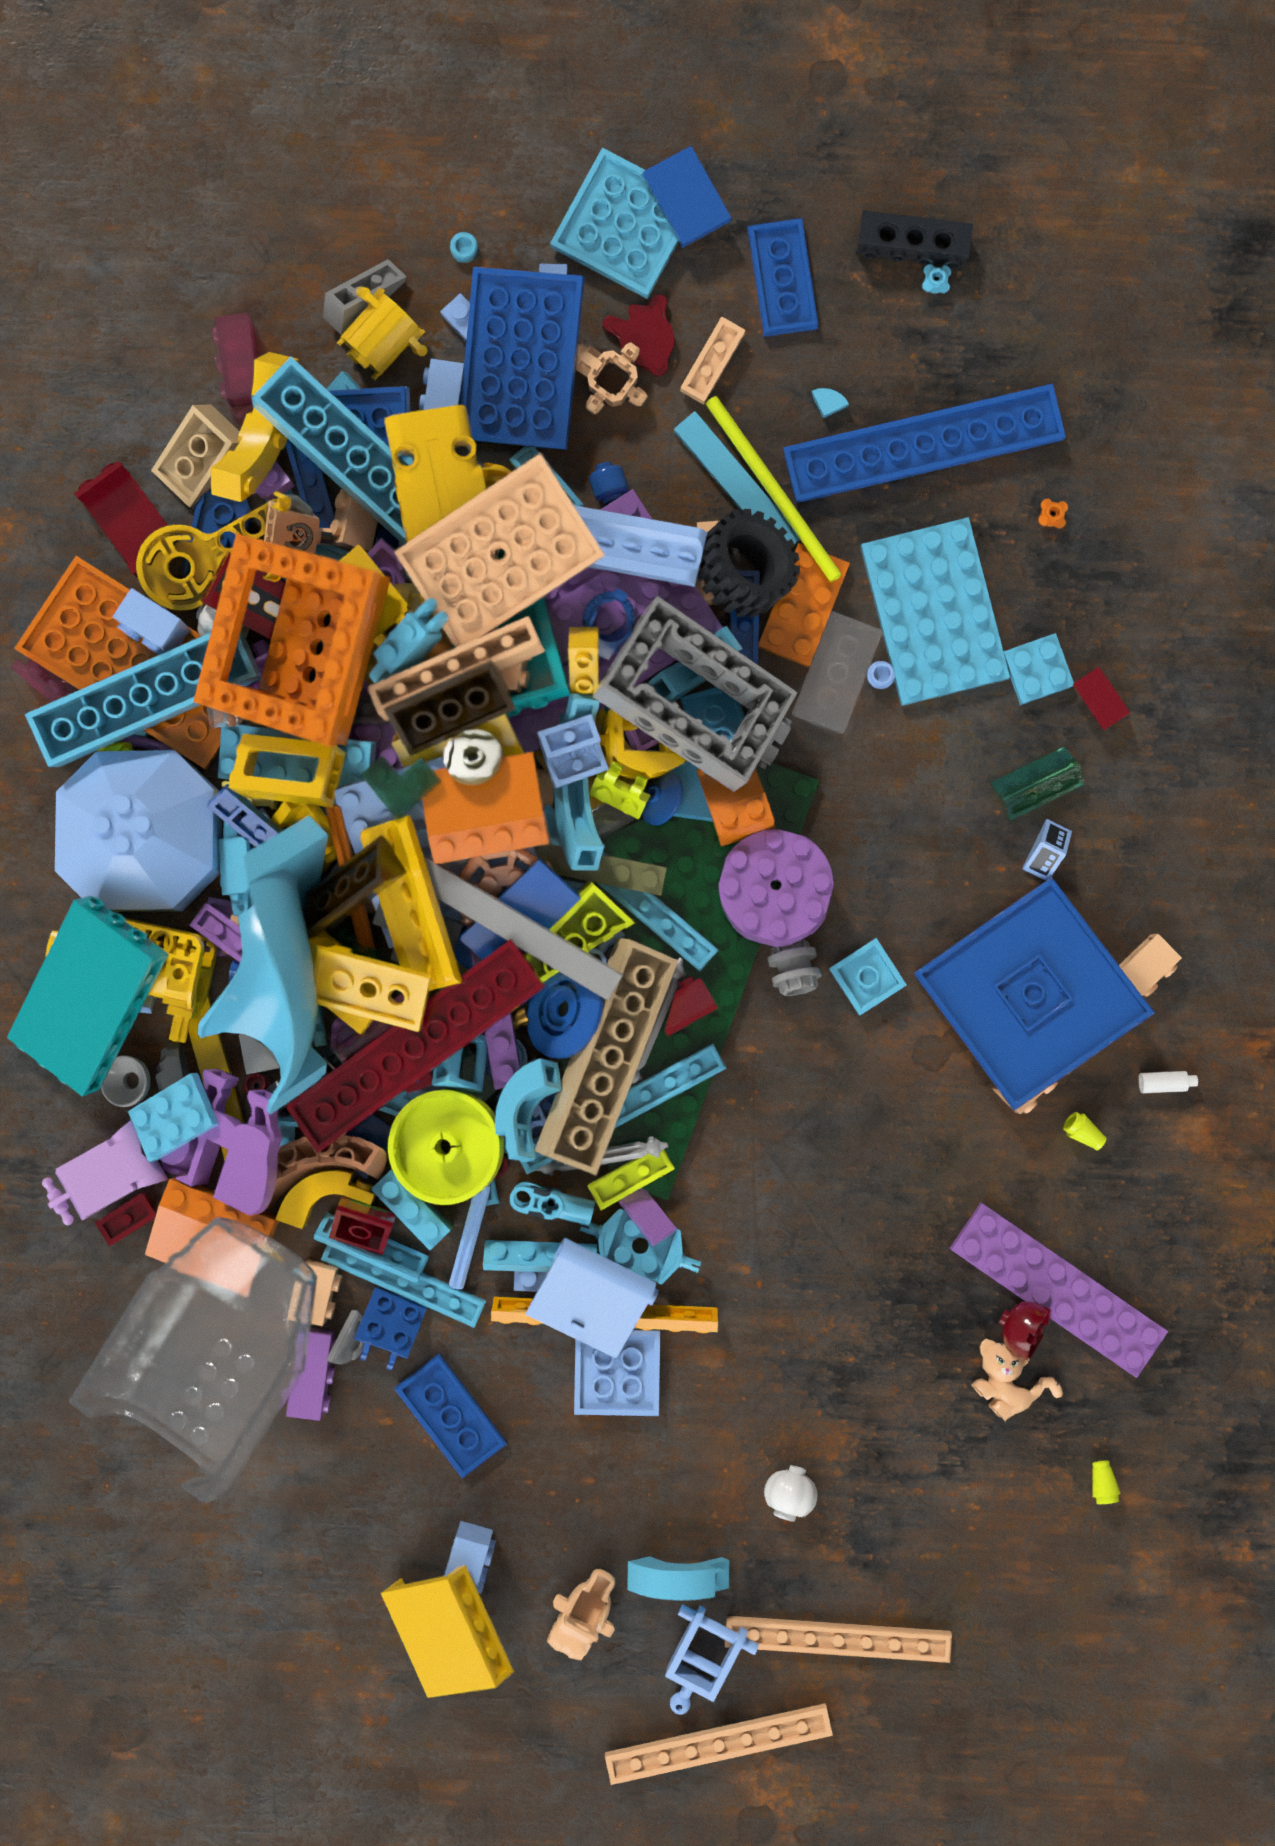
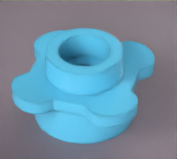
[922,264,951,293]

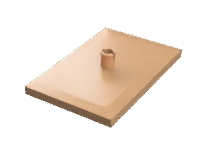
[394,454,605,648]

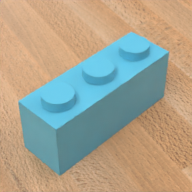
[371,1169,454,1250]

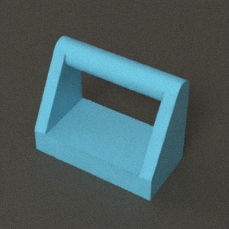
[432,1035,488,1094]

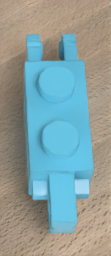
[369,598,449,684]
[218,816,256,916]

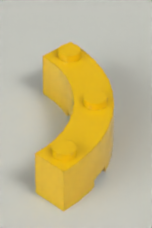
[211,352,299,502]

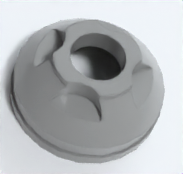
[101,1056,151,1107]

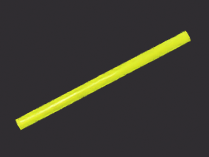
[706,396,842,583]

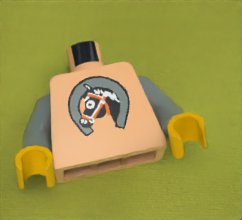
[263,491,332,582]

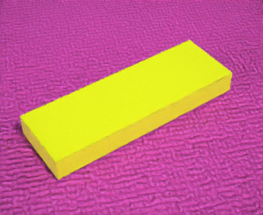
[587,1150,675,1210]

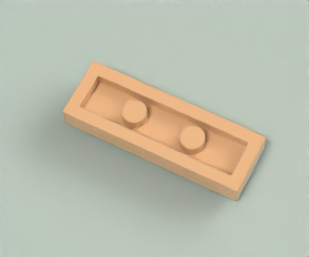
[680,317,746,405]

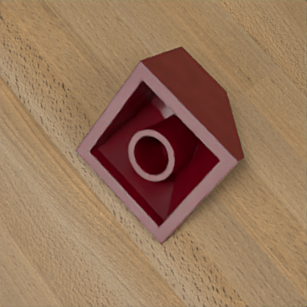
[664,976,718,1036]

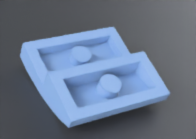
[537,714,609,789]

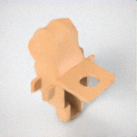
[547,1569,615,1660]

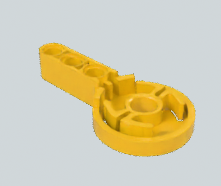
[136,499,278,610]

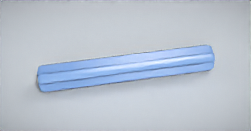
[449,1184,491,1289]

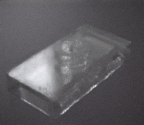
[591,803,644,839]

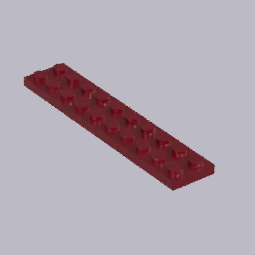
[285,939,546,1153]

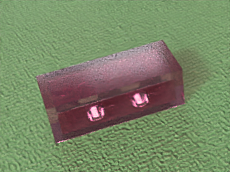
[212,313,258,408]

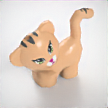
[971,1338,1063,1421]

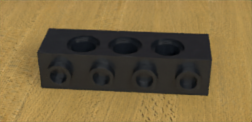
[856,210,973,269]

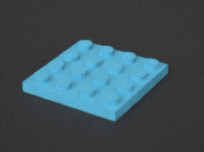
[550,148,679,299]

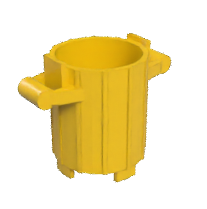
[337,286,427,380]

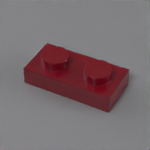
[95,1192,157,1247]

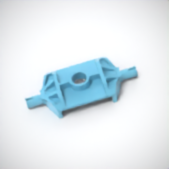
[580,1208,701,1284]

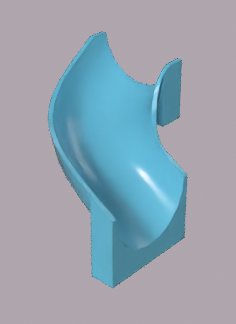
[198,816,328,1115]

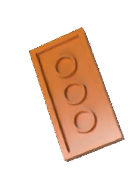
[758,543,850,667]

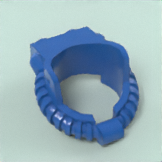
[582,588,636,660]

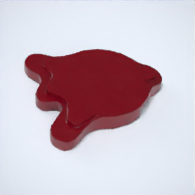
[602,295,674,377]

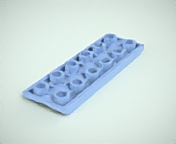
[574,505,708,587]

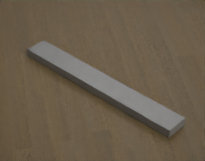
[424,856,624,1000]

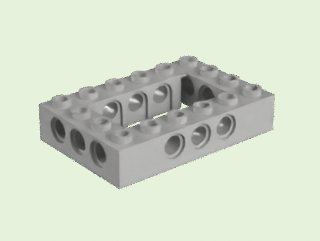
[592,596,797,792]

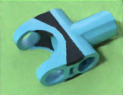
[510,1181,595,1226]

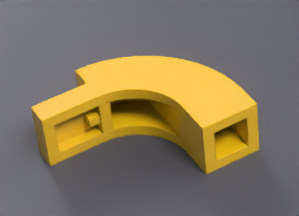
[275,1169,377,1229]

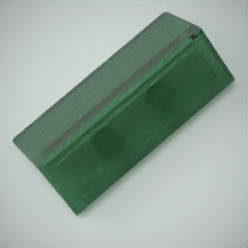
[991,747,1084,821]

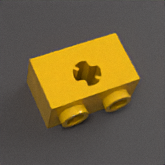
[569,627,599,694]

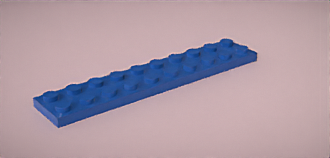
[783,384,1066,504]

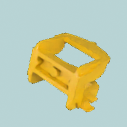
[599,709,686,779]

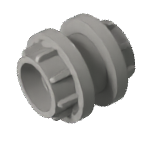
[767,939,821,996]

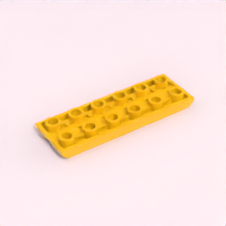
[360,815,462,991]

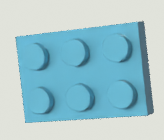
[128,1073,219,1162]

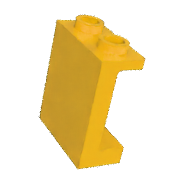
[270,802,337,874]

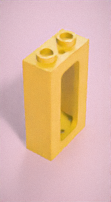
[229,734,346,808]

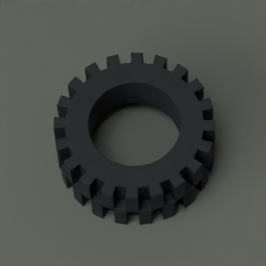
[697,509,800,618]

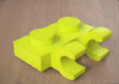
[589,761,650,820]

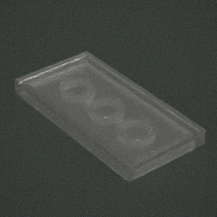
[791,611,883,735]

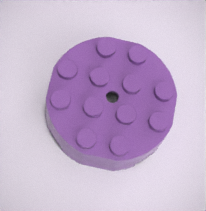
[719,829,833,947]

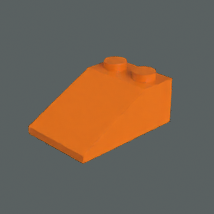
[696,769,775,847]

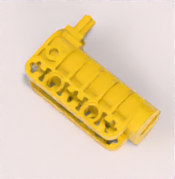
[46,917,218,1043]

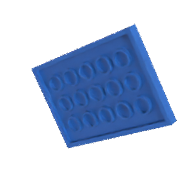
[460,267,585,450]

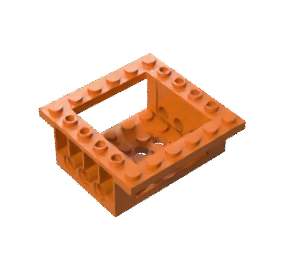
[193,533,391,747]

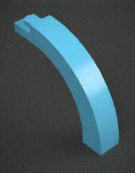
[553,693,604,870]

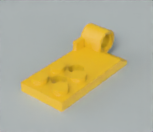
[309,937,432,1032]

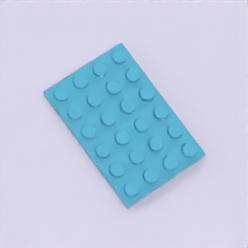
[860,517,1010,706]

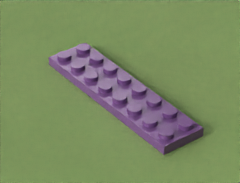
[949,1202,1168,1378]

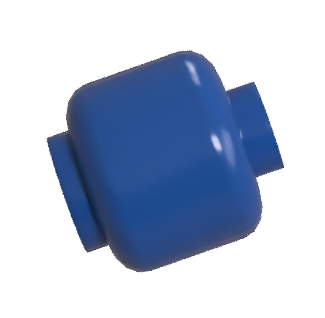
[589,461,629,506]

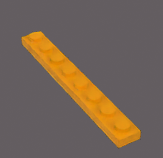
[491,1297,718,1333]

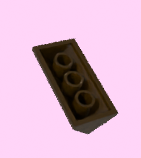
[384,660,516,756]
[305,835,407,939]

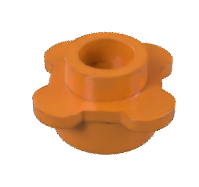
[1038,499,1068,529]

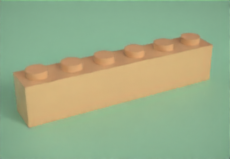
[367,616,545,721]

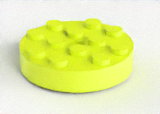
[388,1089,504,1205]

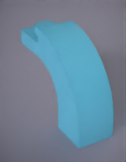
[647,626,743,703]
[495,1059,562,1162]
[628,1556,729,1600]

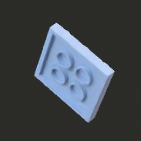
[574,1328,660,1416]

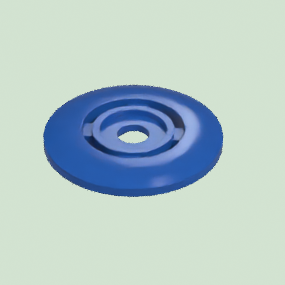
[527,972,603,1059]

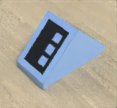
[1022,819,1072,881]

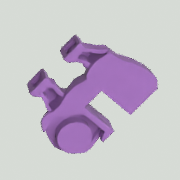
[160,1069,283,1215]

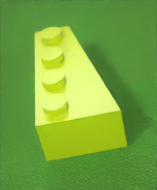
[524,880,634,982]

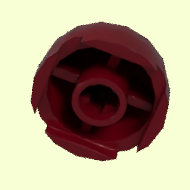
[999,1302,1052,1361]

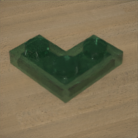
[361,756,442,819]

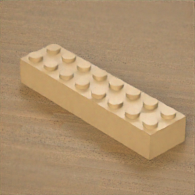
[534,938,678,1175]

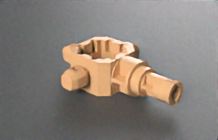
[576,342,647,415]

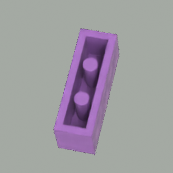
[286,1326,337,1421]

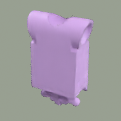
[42,1120,169,1225]

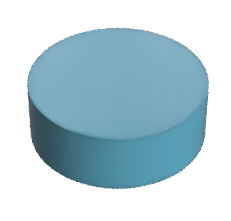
[450,232,478,263]

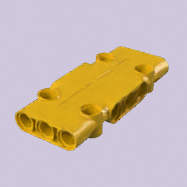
[384,405,499,619]

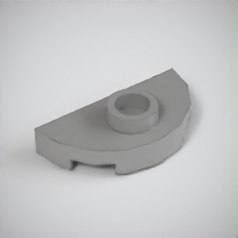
[326,1310,365,1364]

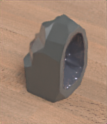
[155,1042,189,1090]

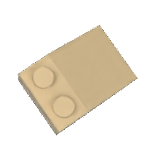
[151,404,240,508]

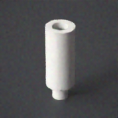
[1139,1071,1198,1093]

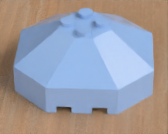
[55,750,222,913]

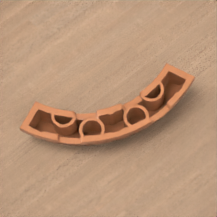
[267,1135,387,1210]

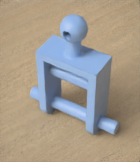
[665,1604,759,1715]

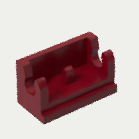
[1072,667,1130,730]

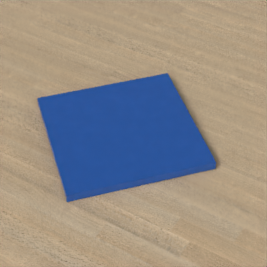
[914,877,1155,1111]

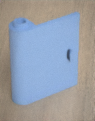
[525,1238,658,1358]

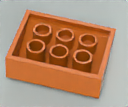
[418,752,550,864]
[145,1176,279,1296]

